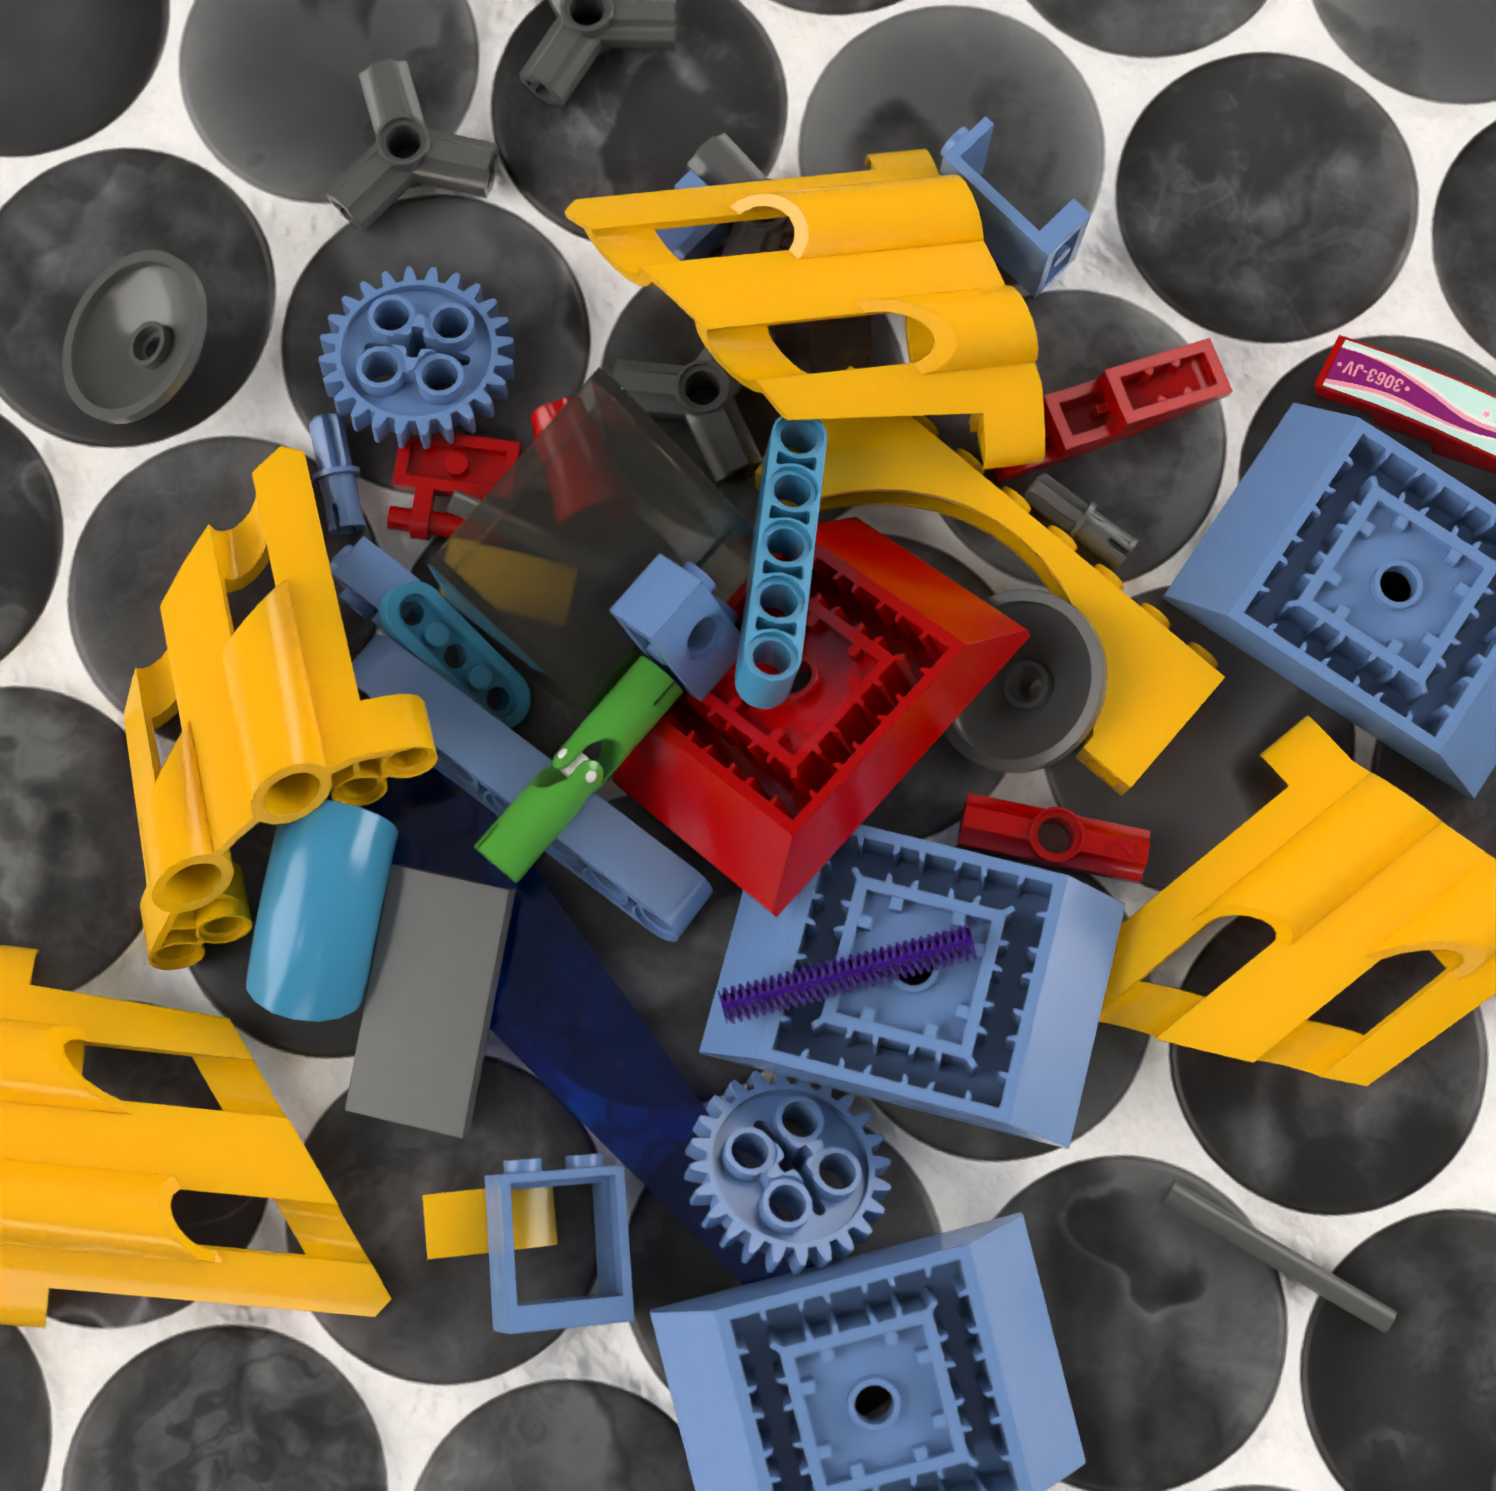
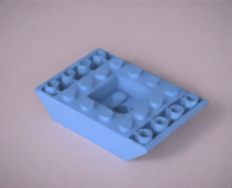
[1162,403,1496,800]
[699,824,1126,1149]
[650,1212,1086,1491]

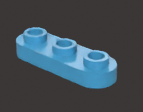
[379,581,531,728]

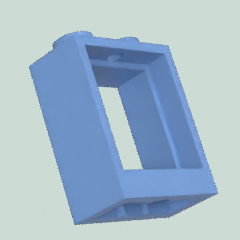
[484,1153,634,1334]

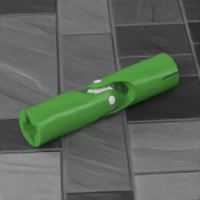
[474,656,683,884]

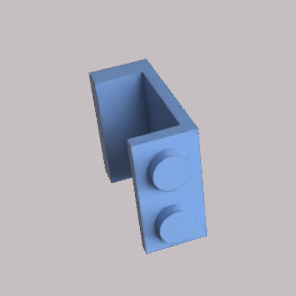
[939,116,1091,298]

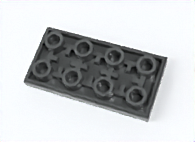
[345,864,516,1138]

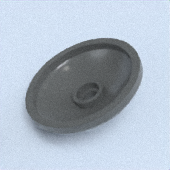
[62,250,207,424]
[944,589,1108,773]

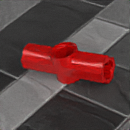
[956,793,1151,884]

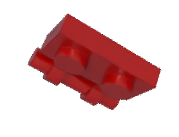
[387,432,523,545]

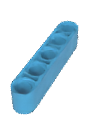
[735,416,827,709]

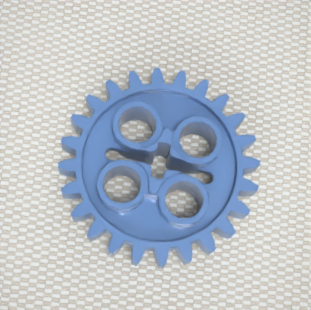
[318,266,515,449]
[684,1070,891,1275]

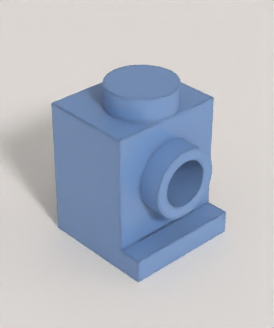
[330,536,421,639]

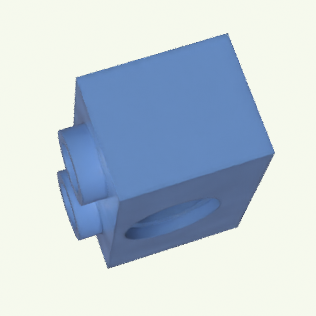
[609,553,740,702]

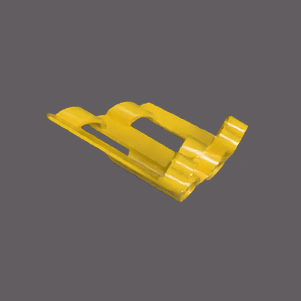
[564,149,1045,470]
[124,446,438,970]
[1099,715,1496,1086]
[0,945,391,1328]

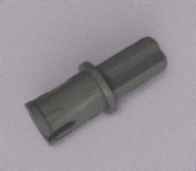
[1024,473,1139,571]

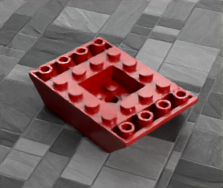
[612,516,1030,918]

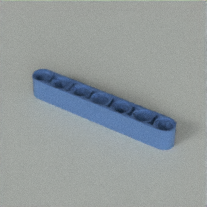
[352,634,713,942]

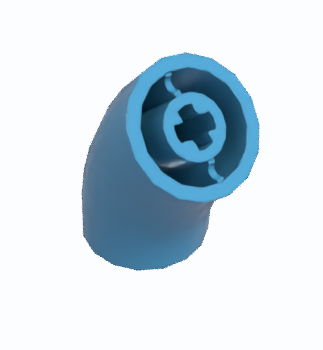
[246,800,399,1022]

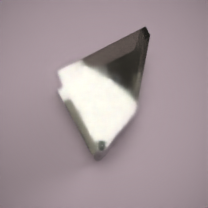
[427,367,754,722]

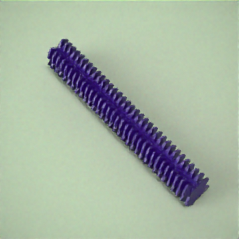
[718,923,977,1024]

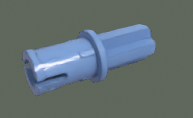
[309,413,366,536]

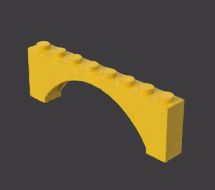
[755,365,1225,797]

